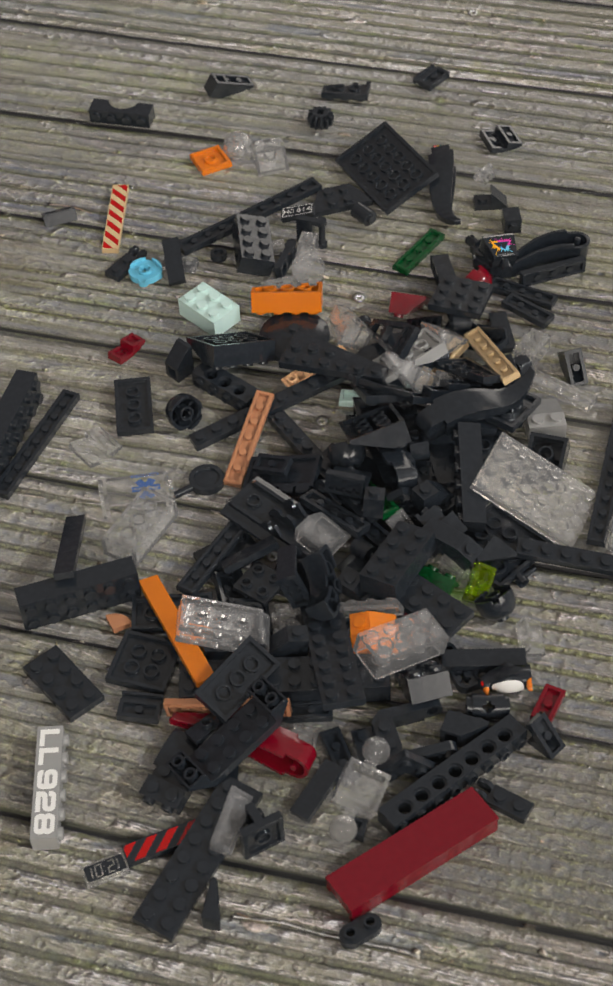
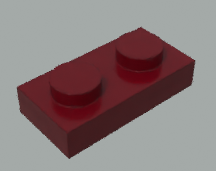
[530,683,566,723]

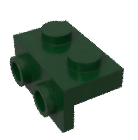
[418,564,460,595]

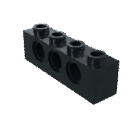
[192,362,261,411]

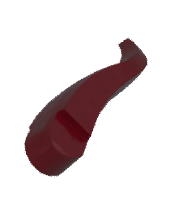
[169,712,317,778]

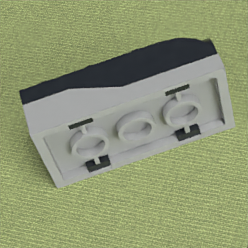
[372,327,450,388]

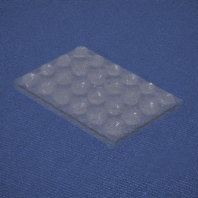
[470,432,597,547]

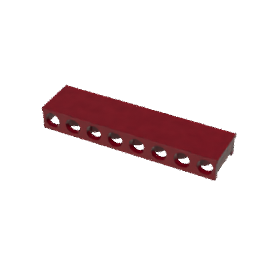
[325,786,499,921]

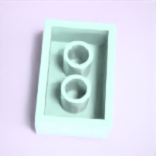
[178,282,241,335]

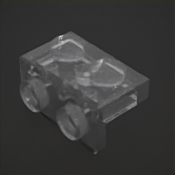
[270,603,303,635]

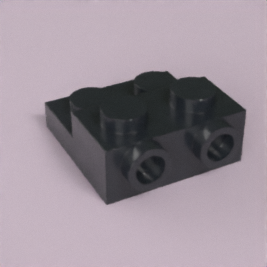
[139,757,193,815]

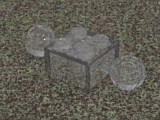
[329,736,391,844]

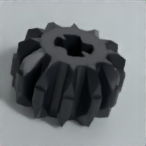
[307,105,334,131]

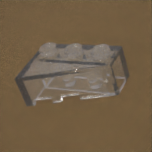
[326,304,374,351]

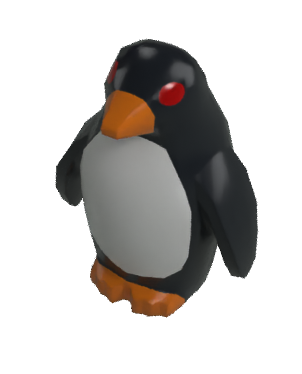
[478,662,533,696]

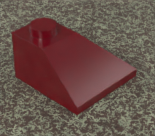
[389,292,431,318]

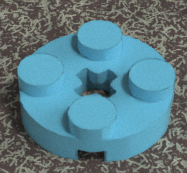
[128,257,163,287]

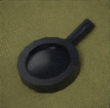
[173,464,224,499]

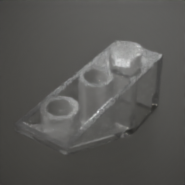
[381,351,436,392]

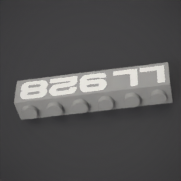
[30,725,69,851]

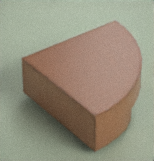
[105,613,132,634]

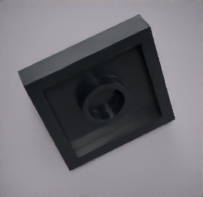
[239,802,285,860]

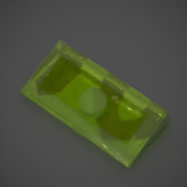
[462,562,497,604]

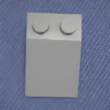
[523,398,567,443]

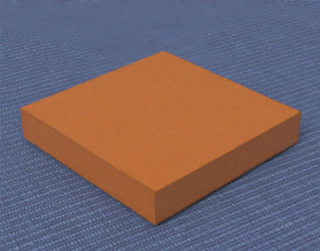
[190,145,232,176]

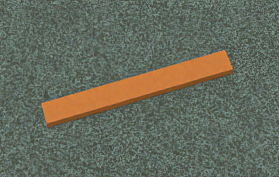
[139,575,214,688]

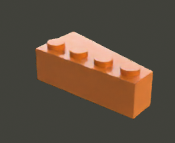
[251,281,323,315]

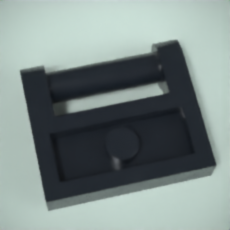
[296,215,328,249]

